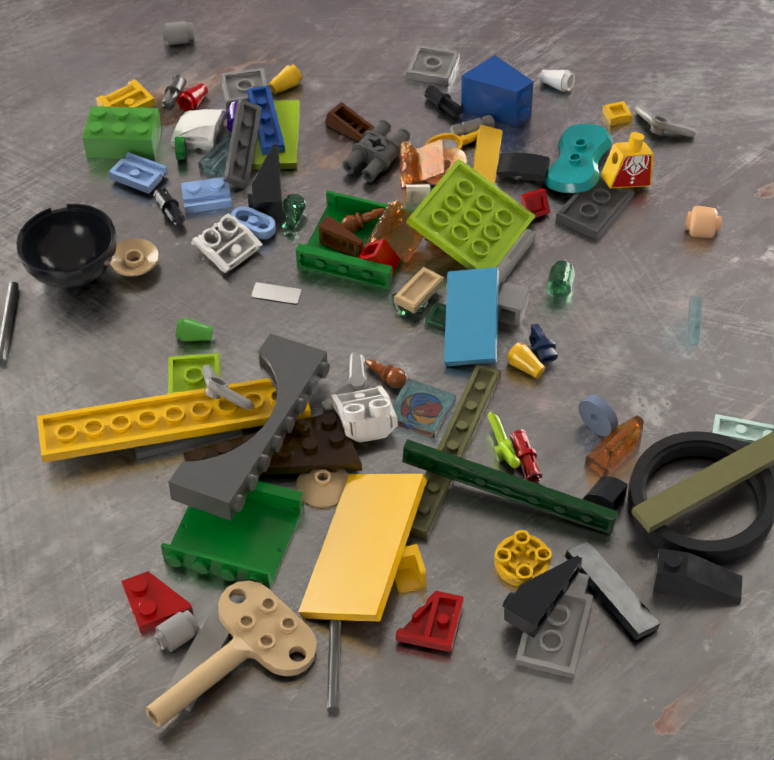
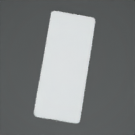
[251,282,302,304]

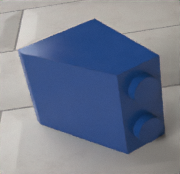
[461,55,534,127]

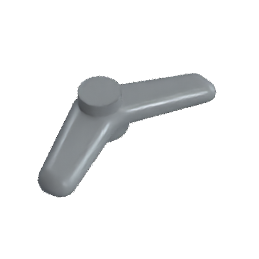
[635,105,696,137]
[322,352,368,412]
[202,365,254,410]

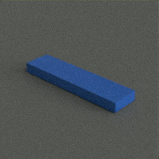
[247,86,286,156]

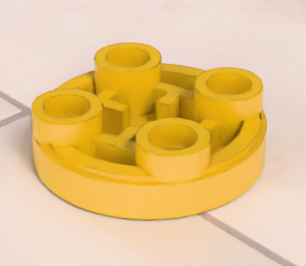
[494,530,552,587]

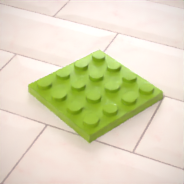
[406,158,535,270]

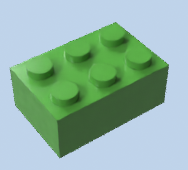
[82,106,162,160]

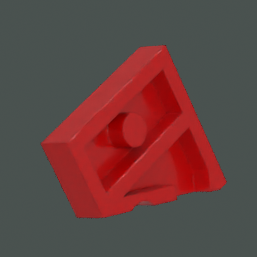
[121,571,193,633]
[396,591,464,652]

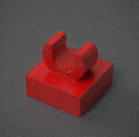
[520,188,550,218]

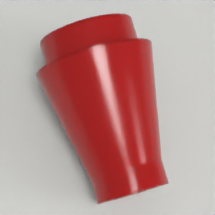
[177,83,208,112]

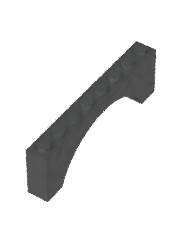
[168,333,330,521]

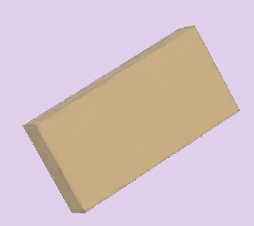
[394,267,444,314]

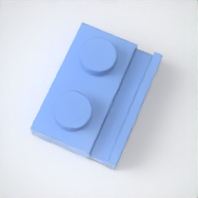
[109,152,168,194]
[181,177,232,214]

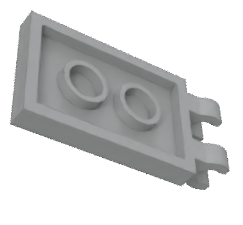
[515,566,593,679]

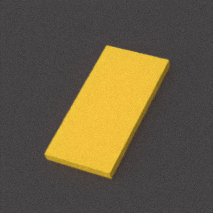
[298,474,427,622]

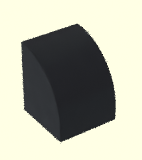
[583,476,628,511]

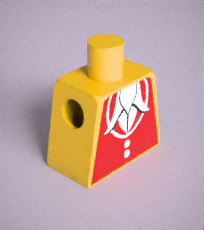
[601,132,654,189]

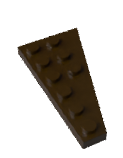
[183,411,362,475]

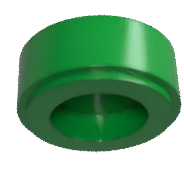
[175,136,187,160]

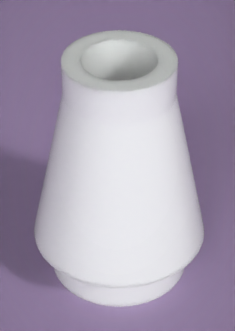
[540,69,575,92]

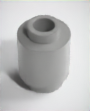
[162,21,194,45]
[154,610,200,652]

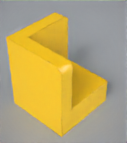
[394,544,426,593]

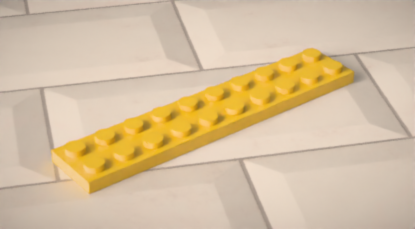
[37,378,311,463]

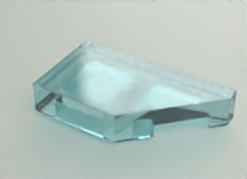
[688,295,703,345]

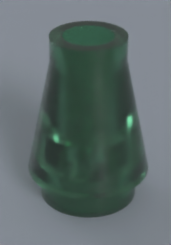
[282,194,306,231]

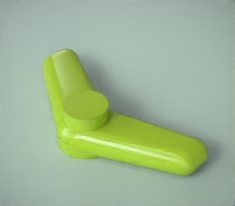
[488,411,520,468]

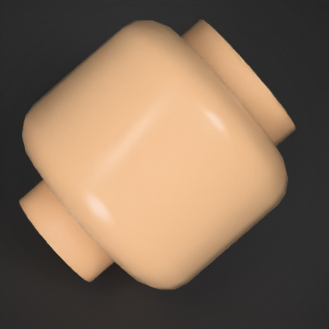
[685,206,722,239]

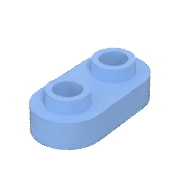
[231,206,276,239]

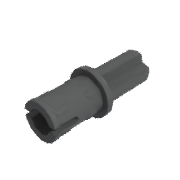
[162,74,187,111]

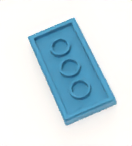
[444,267,499,366]

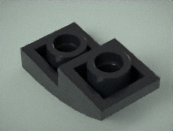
[496,153,550,181]

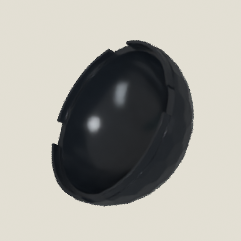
[16,204,117,289]

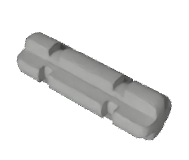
[451,115,495,136]

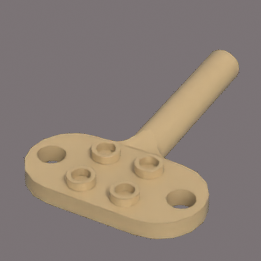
[145,581,317,727]

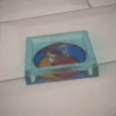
[392,378,456,439]

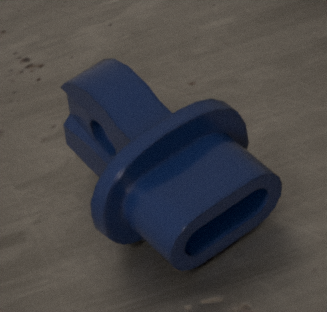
[529,324,558,363]

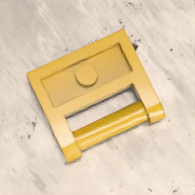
[96,79,155,108]

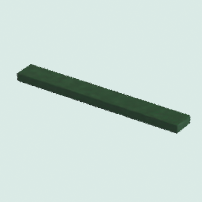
[402,439,618,535]

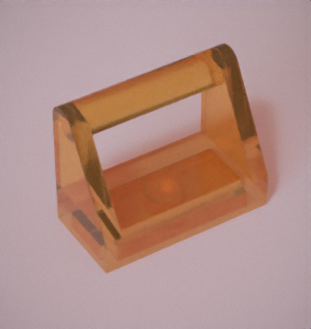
[585,415,644,476]

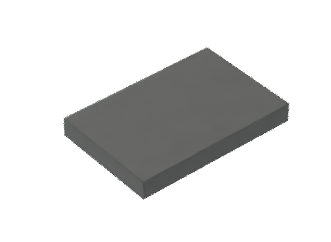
[555,176,634,240]

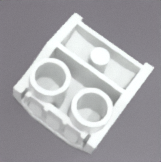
[170,109,227,150]
[191,213,263,273]
[331,385,398,443]

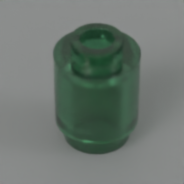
[546,261,575,298]

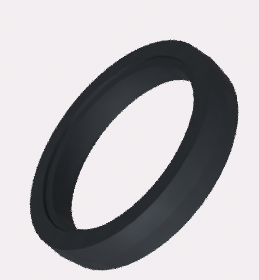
[628,431,774,565]

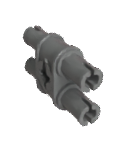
[342,120,411,182]

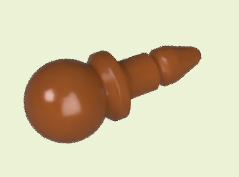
[341,208,385,233]
[365,359,407,389]

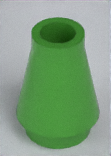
[175,317,214,342]

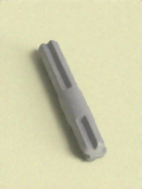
[497,229,536,287]

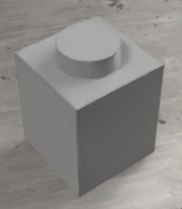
[498,282,529,326]

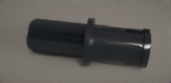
[424,85,463,118]
[154,188,185,226]

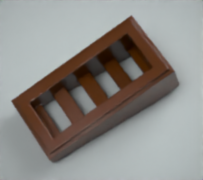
[325,102,375,142]
[319,216,363,258]

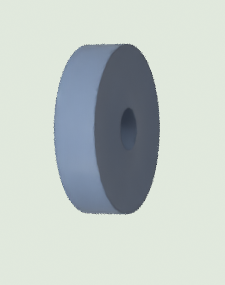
[579,395,618,437]

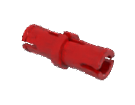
[510,429,543,483]

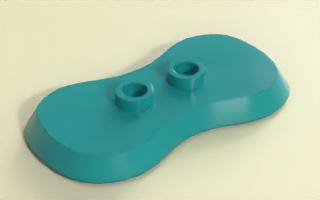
[544,124,613,193]

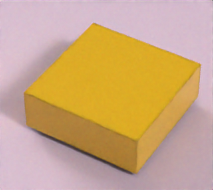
[602,101,633,126]

